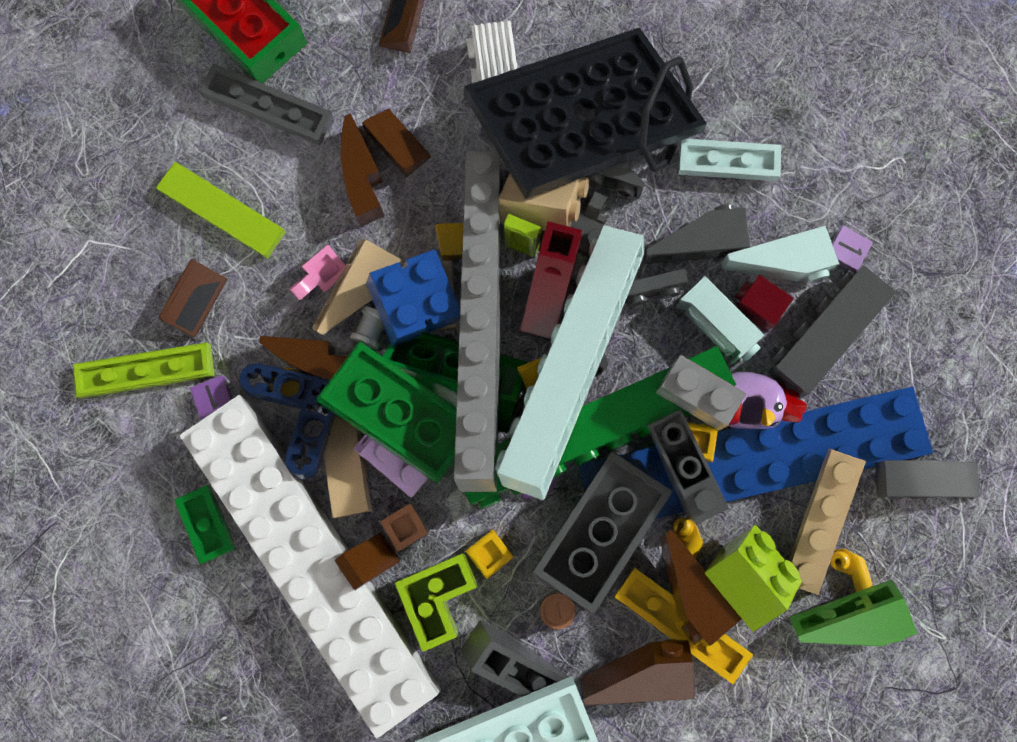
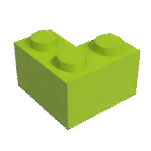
[395,553,478,652]

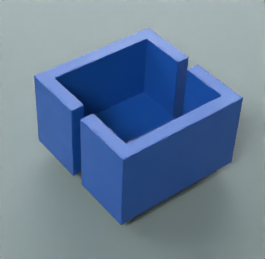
[366,249,460,347]

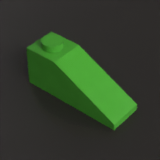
[790,579,918,646]

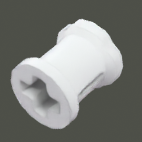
[350,306,384,349]

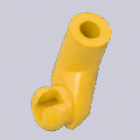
[673,517,703,559]
[830,549,873,592]

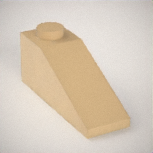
[312,239,401,335]

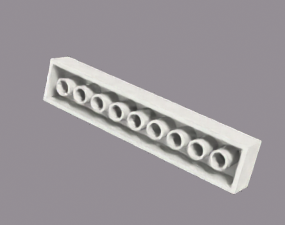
[179,395,441,739]

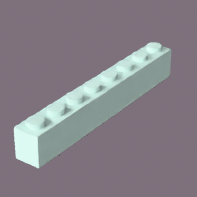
[495,225,644,500]

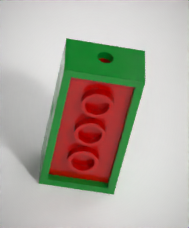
[175,0,308,83]

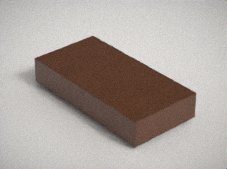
[334,533,400,590]

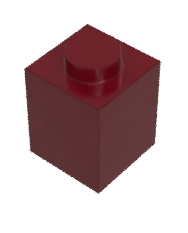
[734,275,794,332]

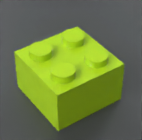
[705,524,802,632]

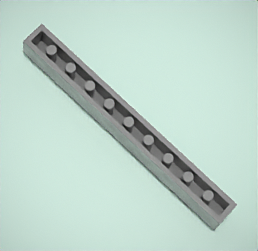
[454,151,503,492]

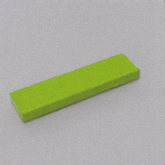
[156,162,286,259]
[72,342,215,399]

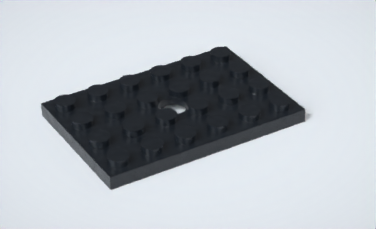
[464,27,707,199]

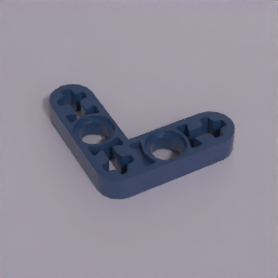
[239,363,336,479]

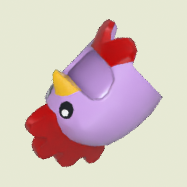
[727,372,807,429]

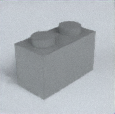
[656,355,747,430]

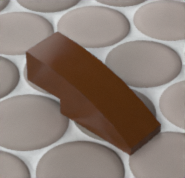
[341,113,385,227]
[259,336,348,380]

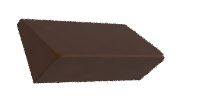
[362,109,431,178]

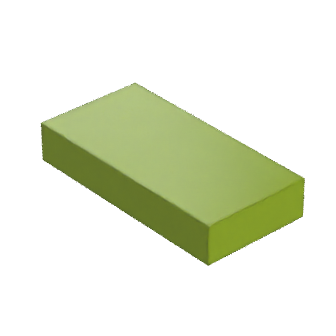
[504,214,541,257]

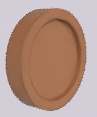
[540,593,575,629]

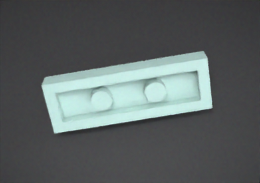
[678,139,781,181]

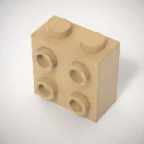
[499,174,589,231]

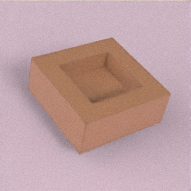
[380,503,429,552]

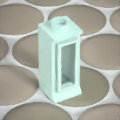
[676,276,764,364]

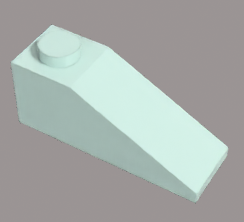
[721,226,839,283]

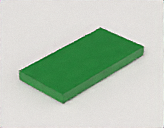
[316,341,457,484]

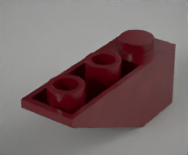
[520,221,582,340]

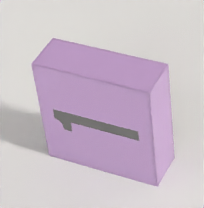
[832,226,873,273]

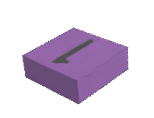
[190,375,233,420]

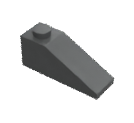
[643,204,750,264]
[461,620,577,696]

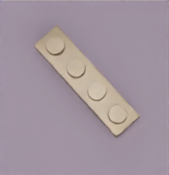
[789,448,866,595]

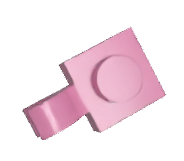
[289,244,345,300]

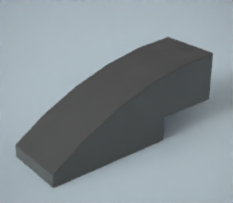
[875,460,980,498]

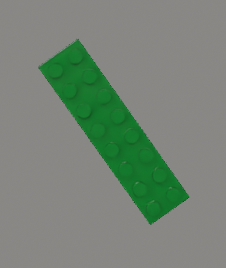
[453,346,736,510]

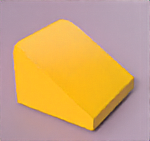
[435,223,463,261]

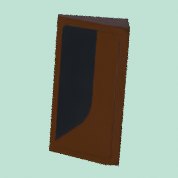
[379,0,425,53]
[159,259,228,338]

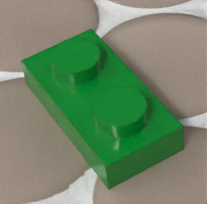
[174,485,236,565]

